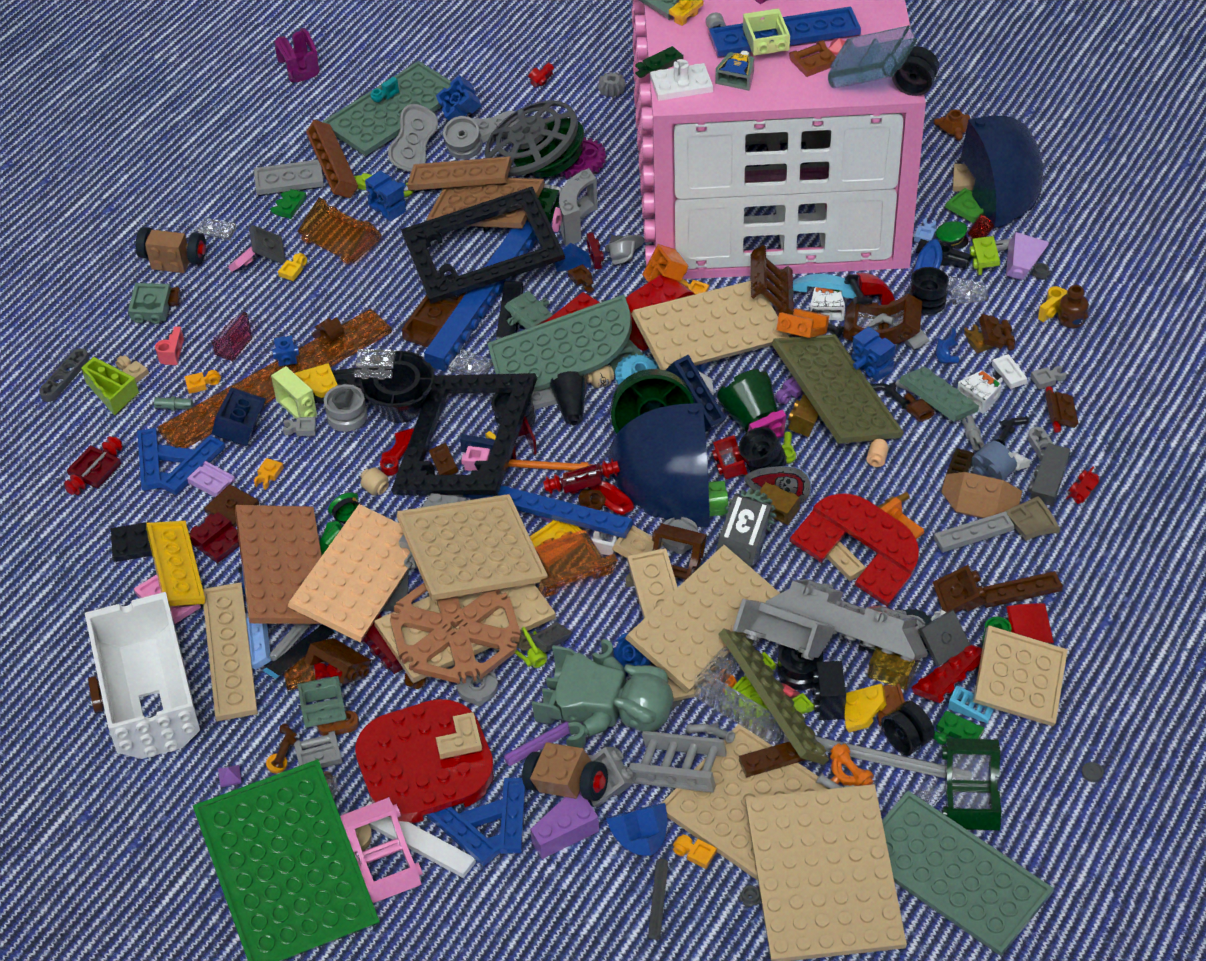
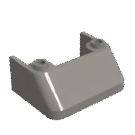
[733,599,835,660]

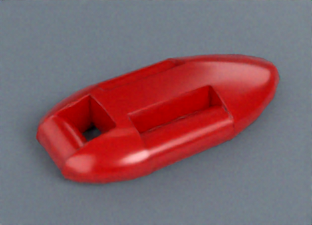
[591,481,635,515]

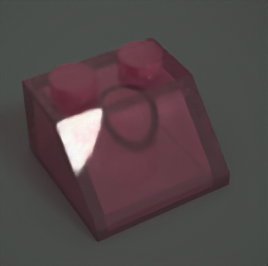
[212,312,252,361]

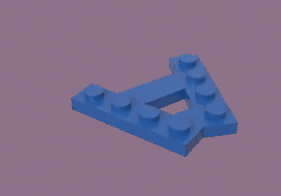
[137,428,225,495]
[427,778,526,867]

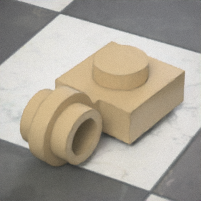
[115,355,149,383]

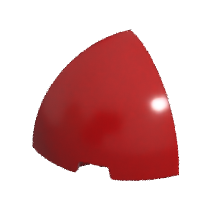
[856,272,895,305]

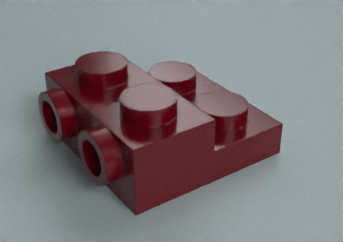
[189,512,239,564]

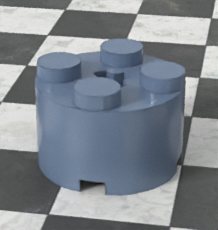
[972,441,1017,480]

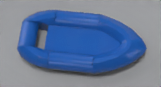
[913,239,943,272]

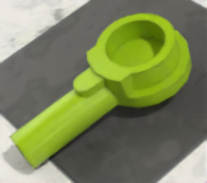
[782,432,796,463]

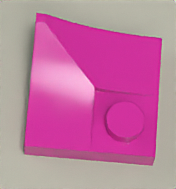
[748,409,786,438]

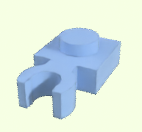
[914,218,936,243]

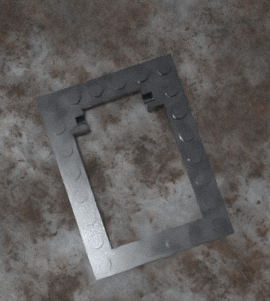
[401,186,565,304]
[391,373,537,495]

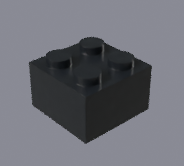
[812,661,846,720]

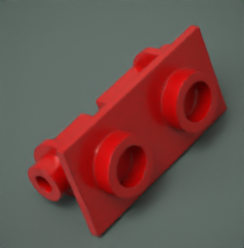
[1066,466,1099,504]

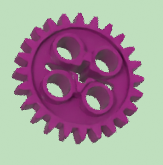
[555,137,607,179]

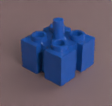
[436,75,482,121]
[365,170,406,222]
[852,326,896,382]

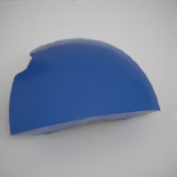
[606,803,667,856]

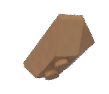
[941,472,1022,519]

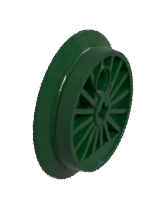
[513,118,584,177]

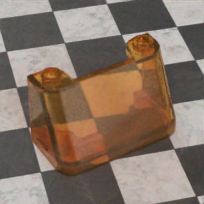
[297,197,382,264]

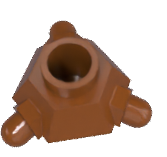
[934,109,970,141]

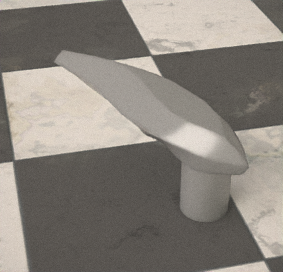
[865,313,894,328]

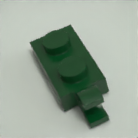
[635,46,683,78]

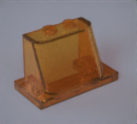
[535,530,618,598]

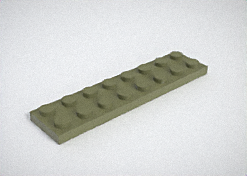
[719,628,830,765]

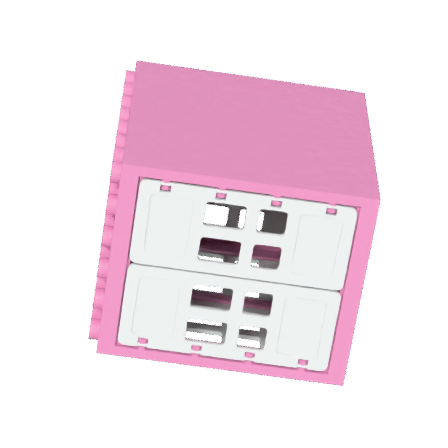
[632,0,926,279]

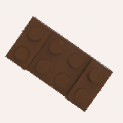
[401,292,466,347]

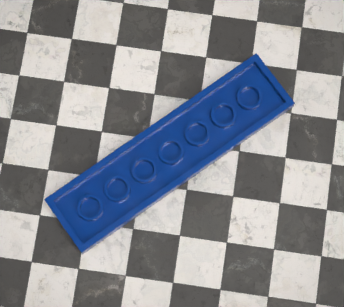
[709,6,861,57]

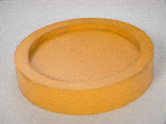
[266,753,288,773]

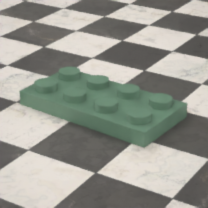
[899,367,979,422]

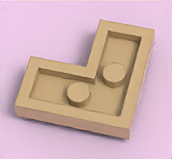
[436,712,482,759]

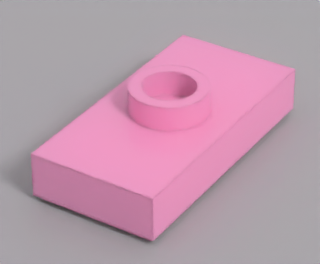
[228,246,256,272]

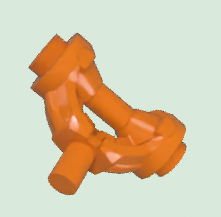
[830,743,874,786]

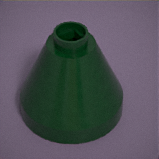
[610,369,694,434]

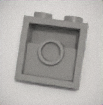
[590,747,634,807]

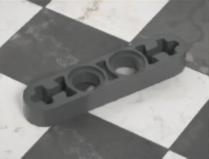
[39,348,89,402]

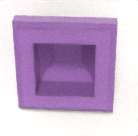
[218,764,242,787]

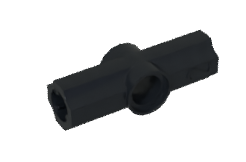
[916,239,972,269]

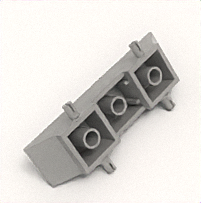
[766,579,928,661]

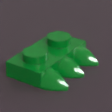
[270,189,307,219]

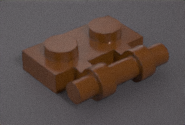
[979,314,1015,350]

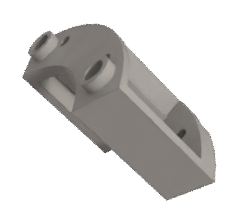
[559,168,598,246]

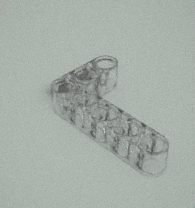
[694,647,781,743]

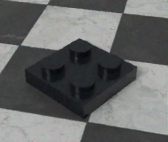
[110,522,152,562]

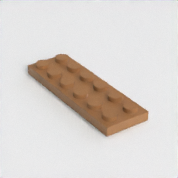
[407,156,512,191]

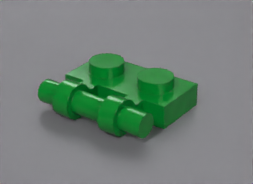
[934,710,984,755]

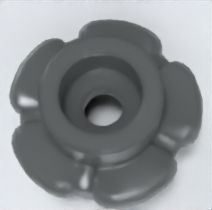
[1033,263,1050,279]
[739,885,761,907]

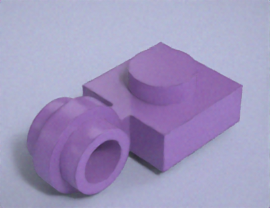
[775,377,804,404]

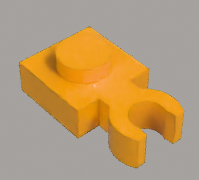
[254,458,284,490]

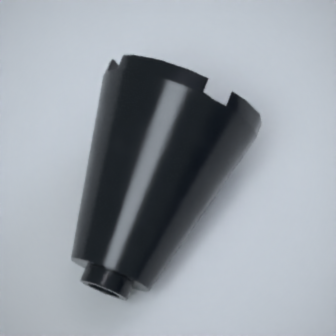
[550,371,587,425]

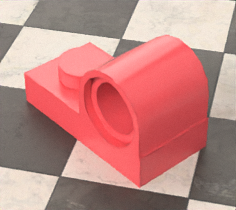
[155,327,184,365]

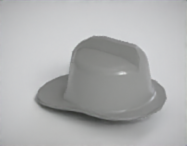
[605,235,645,265]

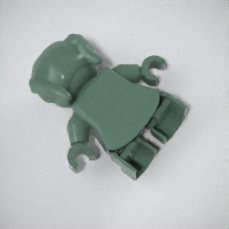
[532,639,674,748]

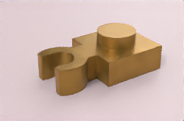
[964,324,993,354]

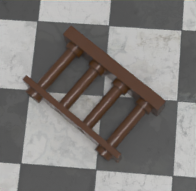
[751,244,794,317]

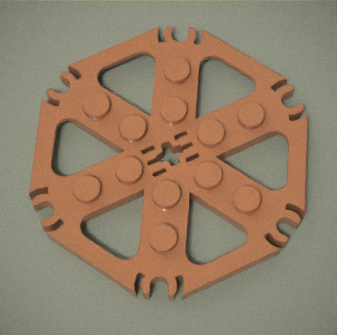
[390,583,521,684]

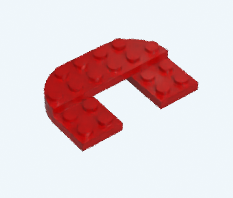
[789,493,919,607]

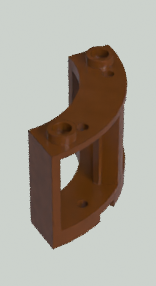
[636,523,707,603]

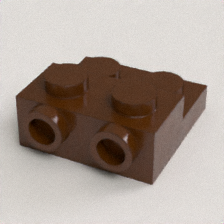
[932,565,987,613]

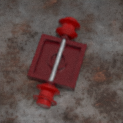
[64,436,122,495]
[543,458,620,495]

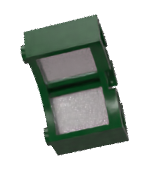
[942,738,1002,830]

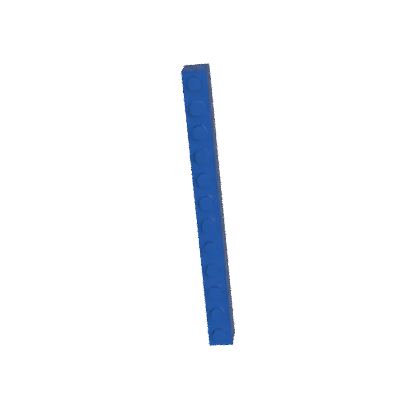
[424,219,537,371]

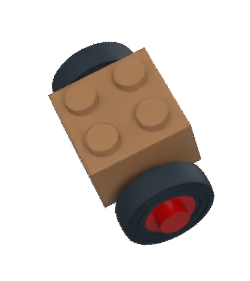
[135,227,206,273]
[522,742,608,801]

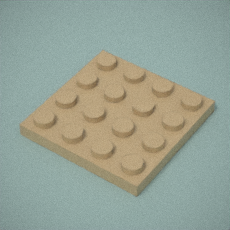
[973,626,1068,726]

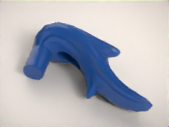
[936,328,959,364]

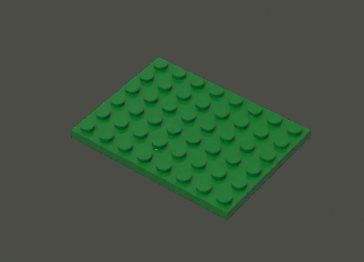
[192,759,380,961]

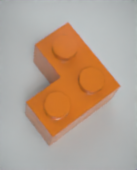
[642,244,689,282]

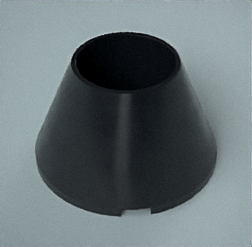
[359,351,434,423]

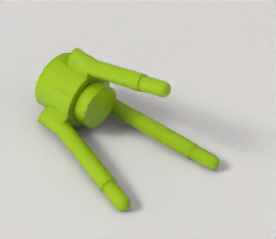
[515,627,548,668]

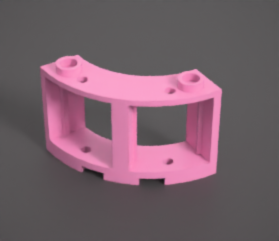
[340,797,423,903]

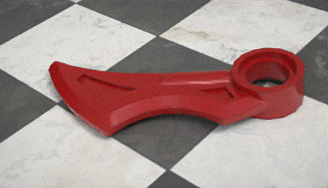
[380,428,414,476]

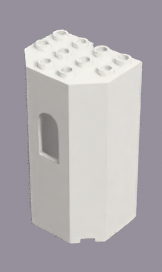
[85,592,200,759]

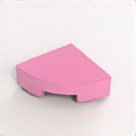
[552,207,563,232]

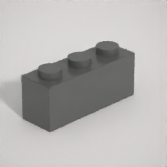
[1028,443,1070,506]

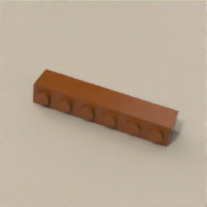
[306,120,358,198]

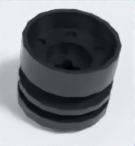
[909,267,949,314]
[739,427,787,472]

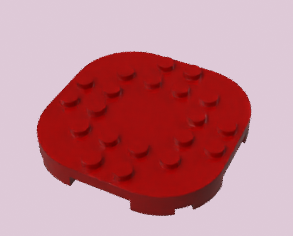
[355,699,494,823]

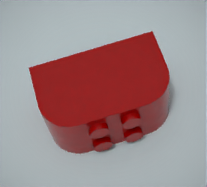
[626,274,695,352]

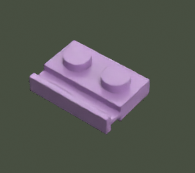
[187,461,235,497]

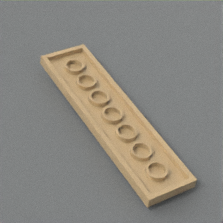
[627,548,708,701]
[203,582,258,721]

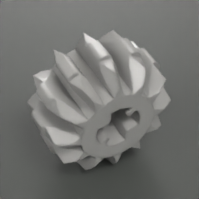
[598,72,626,98]

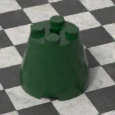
[717,369,778,432]

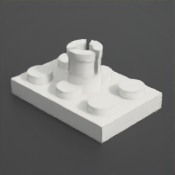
[650,59,713,101]

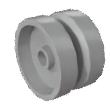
[443,116,483,160]
[324,384,367,432]

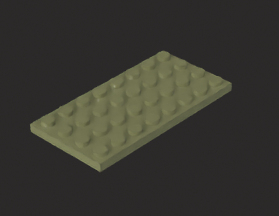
[772,334,904,444]

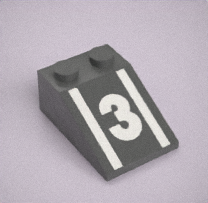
[716,494,772,566]

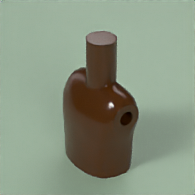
[904,393,934,422]

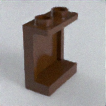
[304,638,371,684]

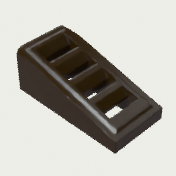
[943,448,974,484]

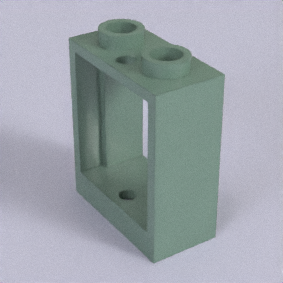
[298,676,347,728]

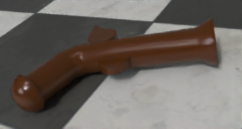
[271,724,297,768]

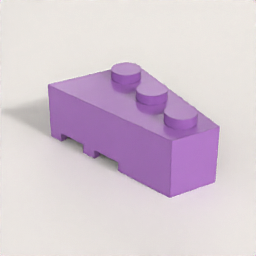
[530,792,599,859]

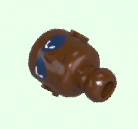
[1058,285,1089,329]

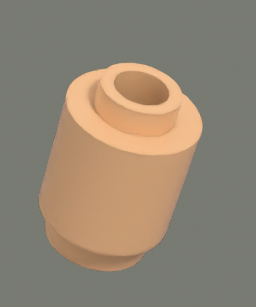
[866,439,889,467]

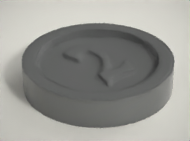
[1082,762,1104,782]

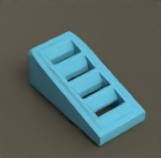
[948,685,994,724]

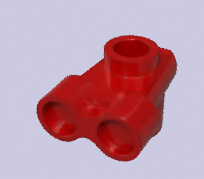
[528,62,554,88]

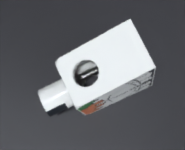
[810,287,845,320]
[958,371,1003,414]

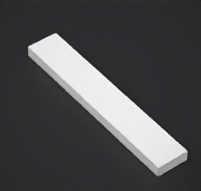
[366,801,476,878]

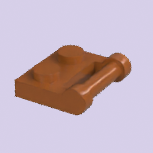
[789,40,839,77]

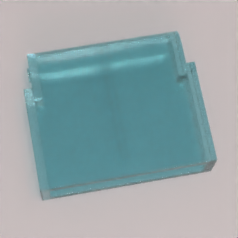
[828,25,917,88]

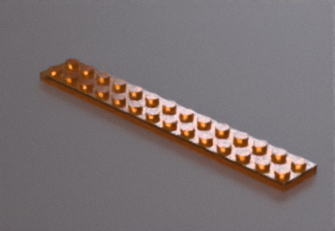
[157,309,392,449]

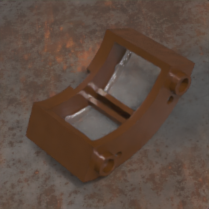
[843,293,922,344]

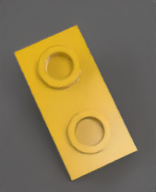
[1038,286,1067,323]

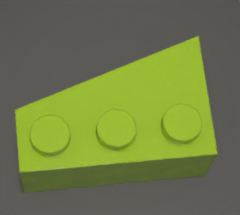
[82,357,139,415]

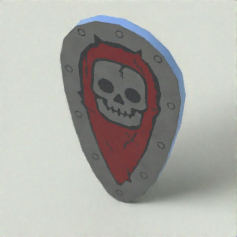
[744,466,812,503]

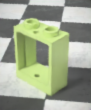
[743,8,790,56]
[271,366,317,419]

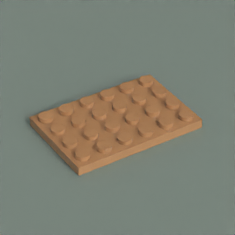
[427,178,545,228]

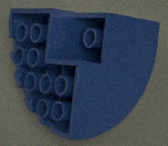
[961,116,1043,228]
[608,403,710,527]

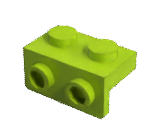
[969,236,1000,275]

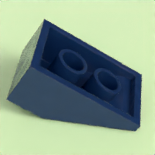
[211,387,266,446]

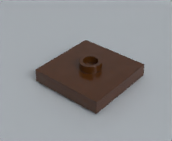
[204,484,259,528]

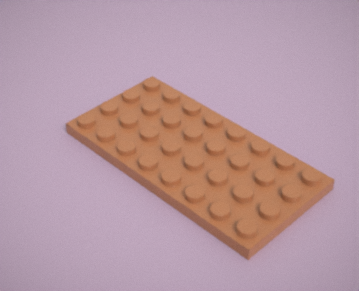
[235,505,322,624]

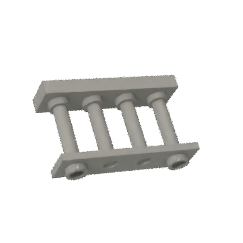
[629,731,727,793]

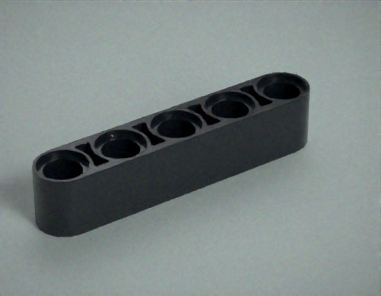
[496,281,523,340]

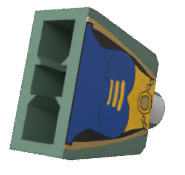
[715,51,754,91]

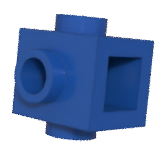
[272,335,299,366]

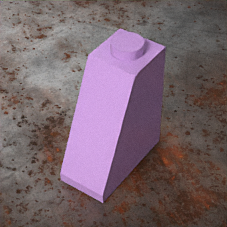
[1006,232,1049,280]

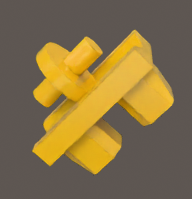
[669,0,704,26]

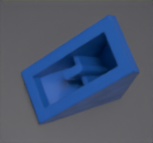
[555,243,591,272]

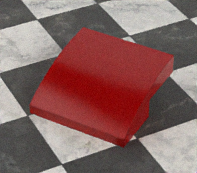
[1006,603,1054,644]

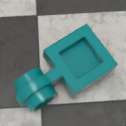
[370,77,399,102]

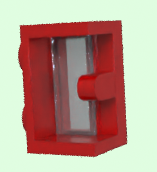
[712,435,748,480]

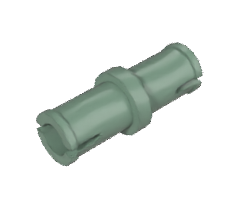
[154,396,193,411]

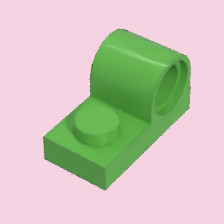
[709,481,728,516]

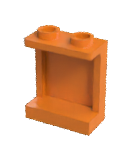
[776,308,830,338]

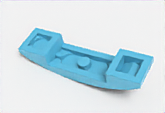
[793,274,857,299]

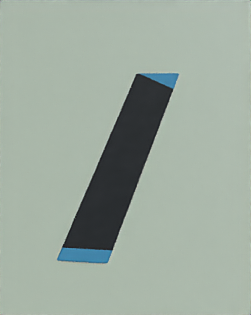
[263,624,336,679]

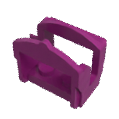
[274,28,319,82]

